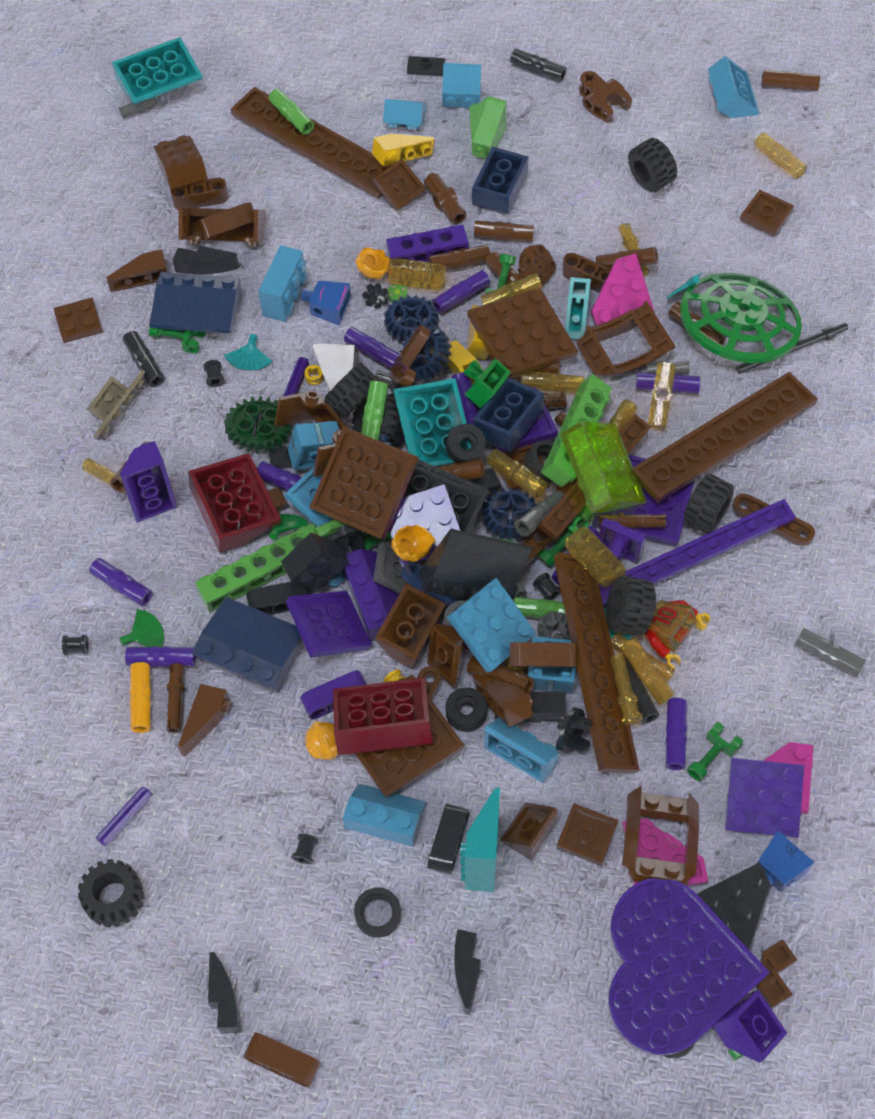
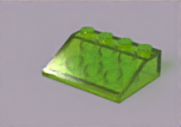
[560,421,647,513]

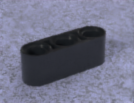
[246,581,312,615]
[427,803,470,875]

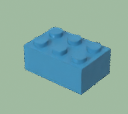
[258,245,308,322]

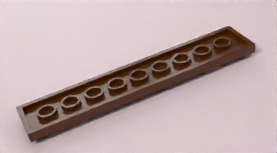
[230,87,393,199]
[630,372,818,503]
[554,552,640,774]

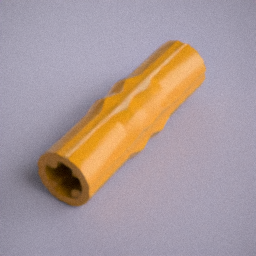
[129,662,151,733]

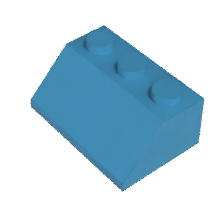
[708,56,759,118]
[484,718,559,784]
[343,784,427,847]

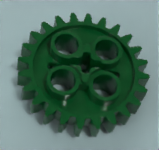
[224,396,293,454]

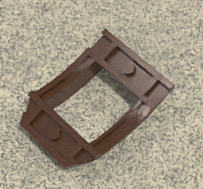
[576,300,676,376]
[622,785,699,885]

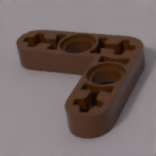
[389,324,431,387]

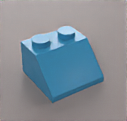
[442,63,481,108]
[383,99,427,130]

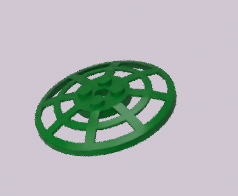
[680,273,802,363]

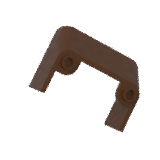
[178,207,266,246]
[274,391,349,477]

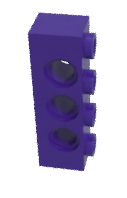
[386,224,469,270]

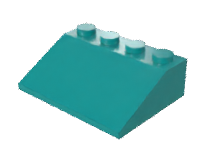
[112,37,203,104]
[393,378,472,467]
[460,787,500,892]

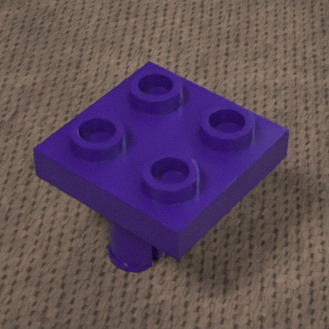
[598,518,645,572]

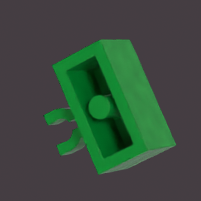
[463,358,511,408]

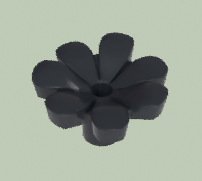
[362,283,388,309]

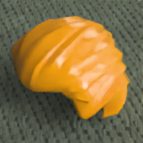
[355,247,390,280]
[391,524,436,562]
[305,721,338,760]

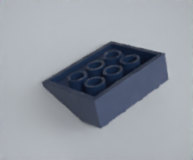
[149,272,242,333]
[192,597,303,693]

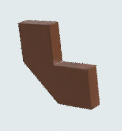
[756,939,798,1009]

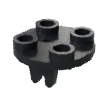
[326,525,368,553]
[556,707,592,753]

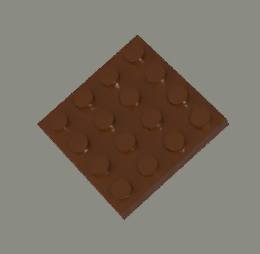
[467,288,578,378]
[309,426,419,540]
[354,674,465,798]

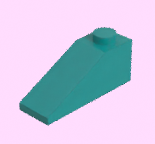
[565,277,591,340]

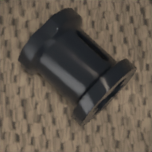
[203,360,224,387]
[533,573,561,601]
[62,634,89,656]
[291,834,319,865]

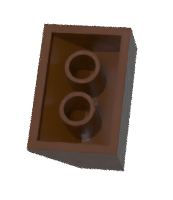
[374,583,446,669]

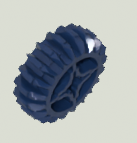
[384,294,439,343]
[399,325,452,381]
[481,486,537,542]

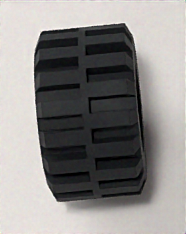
[628,137,678,193]
[324,362,380,418]
[352,394,403,446]
[684,473,734,534]
[606,575,656,636]
[78,859,144,928]

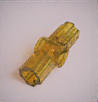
[648,362,676,428]

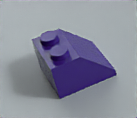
[713,990,787,1063]

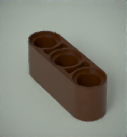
[170,178,229,210]
[198,202,254,240]
[562,253,611,293]
[510,642,577,667]
[243,1032,320,1088]

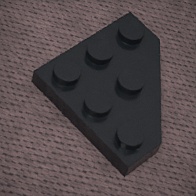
[697,862,772,952]

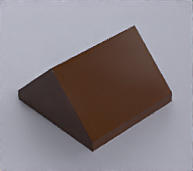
[427,623,465,686]
[500,802,558,861]

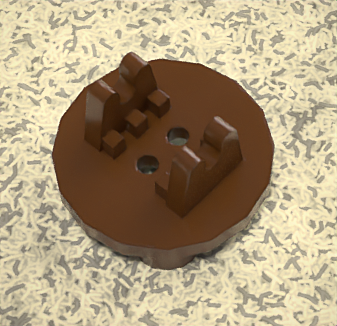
[518,244,556,285]

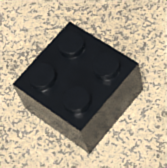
[281,532,350,591]

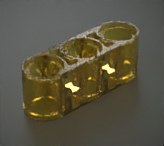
[388,258,446,290]
[565,527,626,587]

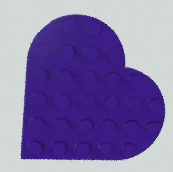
[608,878,770,1055]

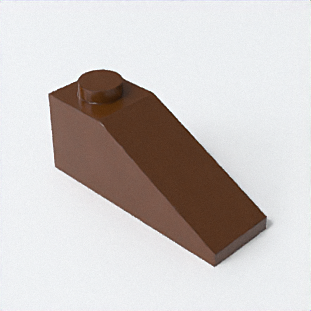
[106,249,168,292]
[472,674,533,727]
[178,684,231,756]

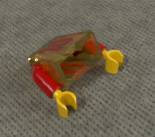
[645,600,710,671]

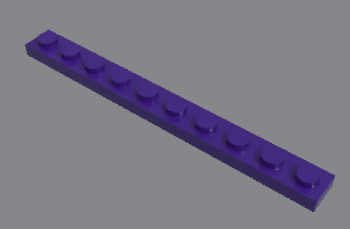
[599,499,796,607]

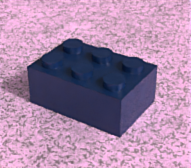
[472,146,529,214]
[473,377,544,452]

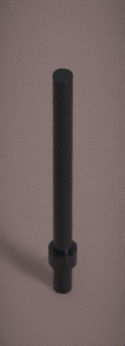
[736,322,848,374]

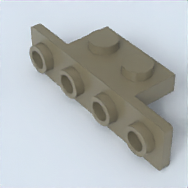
[87,370,145,439]

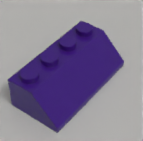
[120,441,177,523]
[343,549,399,642]

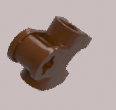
[579,71,632,122]

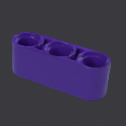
[300,670,367,719]

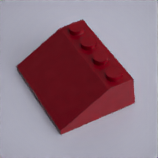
[188,453,281,553]
[333,677,432,755]

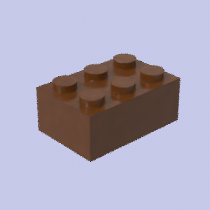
[153,135,208,190]

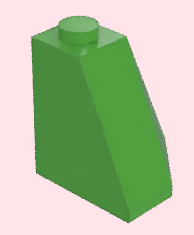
[470,96,507,159]

